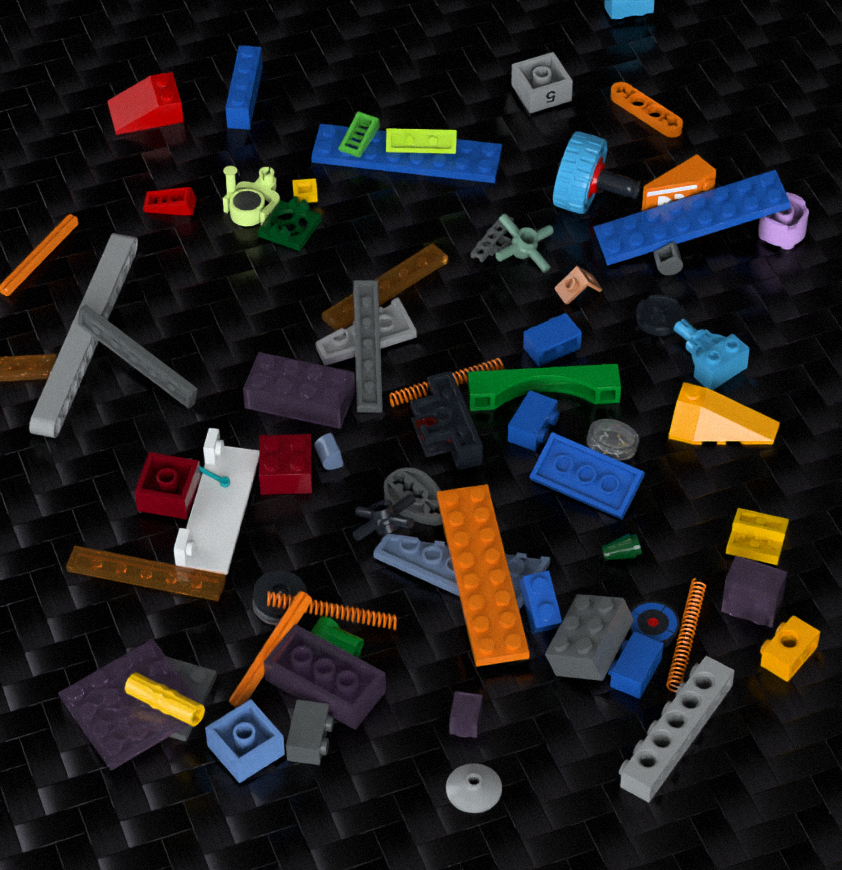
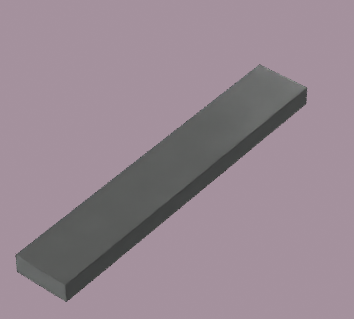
[353,280,382,413]
[78,304,198,409]

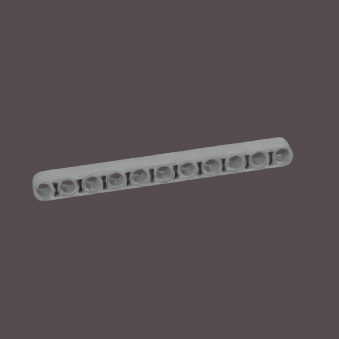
[29,233,138,438]

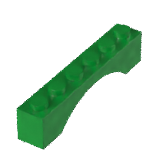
[468,364,621,411]

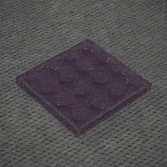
[58,639,206,770]

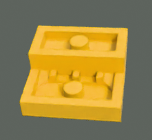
[726,508,789,565]

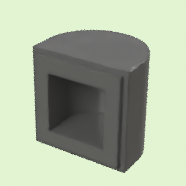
[653,241,683,275]

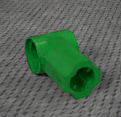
[306,616,364,661]

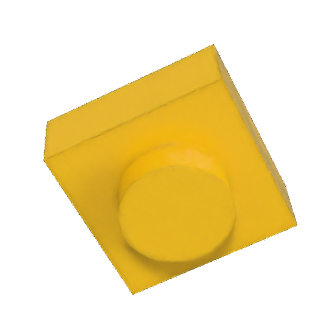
[292,179,318,203]

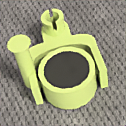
[223,166,280,226]

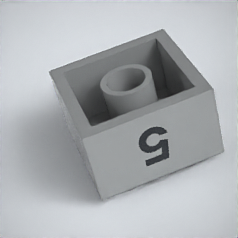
[512,52,572,113]

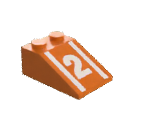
[642,155,716,211]

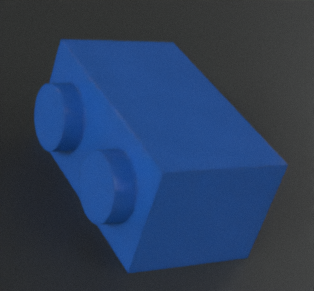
[523,313,582,367]
[508,390,559,451]
[519,571,562,634]
[608,631,664,699]

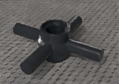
[353,494,416,541]

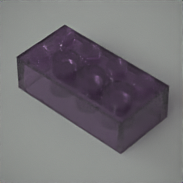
[243,352,355,429]
[264,624,386,730]

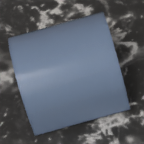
[315,433,343,470]

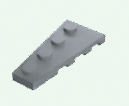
[316,298,417,366]

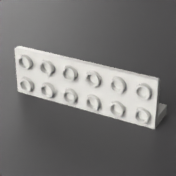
[174,428,259,575]

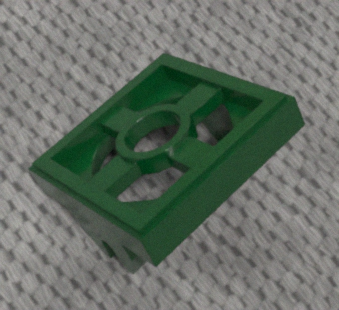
[258,196,322,251]

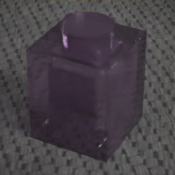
[450,691,482,738]

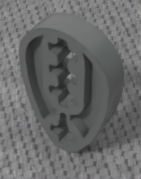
[384,468,443,526]

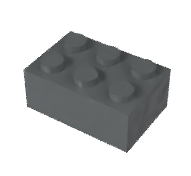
[545,594,634,681]

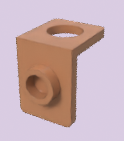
[555,266,603,304]

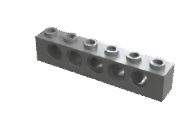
[619,656,735,802]

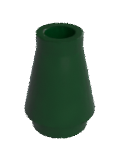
[601,533,642,561]

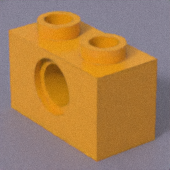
[760,615,820,682]

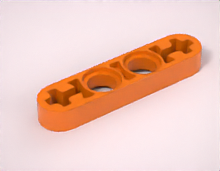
[611,82,683,138]

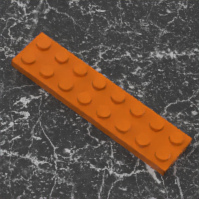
[437,484,529,667]

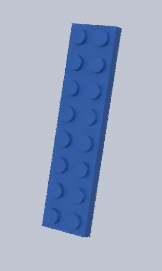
[311,124,502,183]
[594,170,791,266]

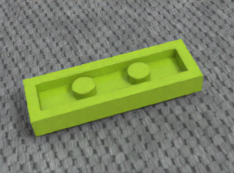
[386,129,457,154]

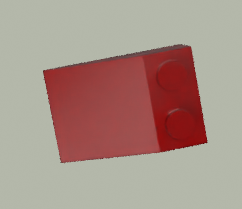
[107,72,183,135]

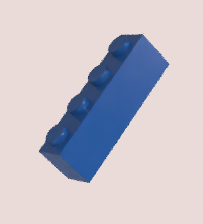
[226,46,263,129]

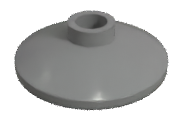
[446,763,502,813]

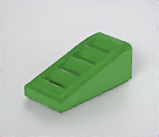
[338,111,380,158]

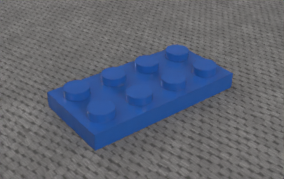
[529,432,645,520]

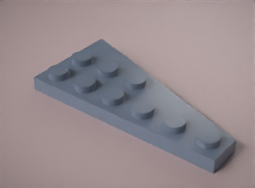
[374,534,550,610]

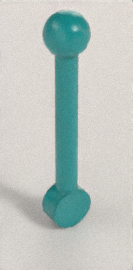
[188,458,230,488]

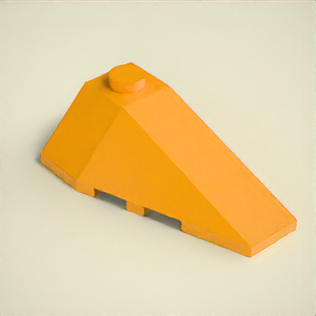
[669,382,780,445]

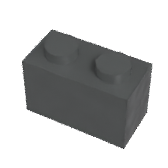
[286,700,334,765]

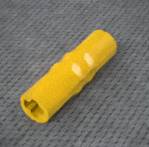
[125,672,205,726]

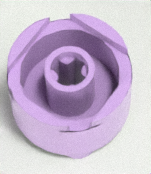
[758,192,809,249]

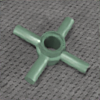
[496,214,554,273]

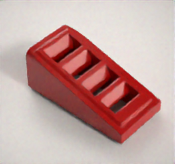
[143,187,196,216]

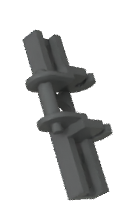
[471,214,514,262]

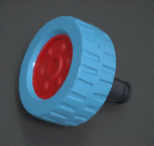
[553,131,642,214]

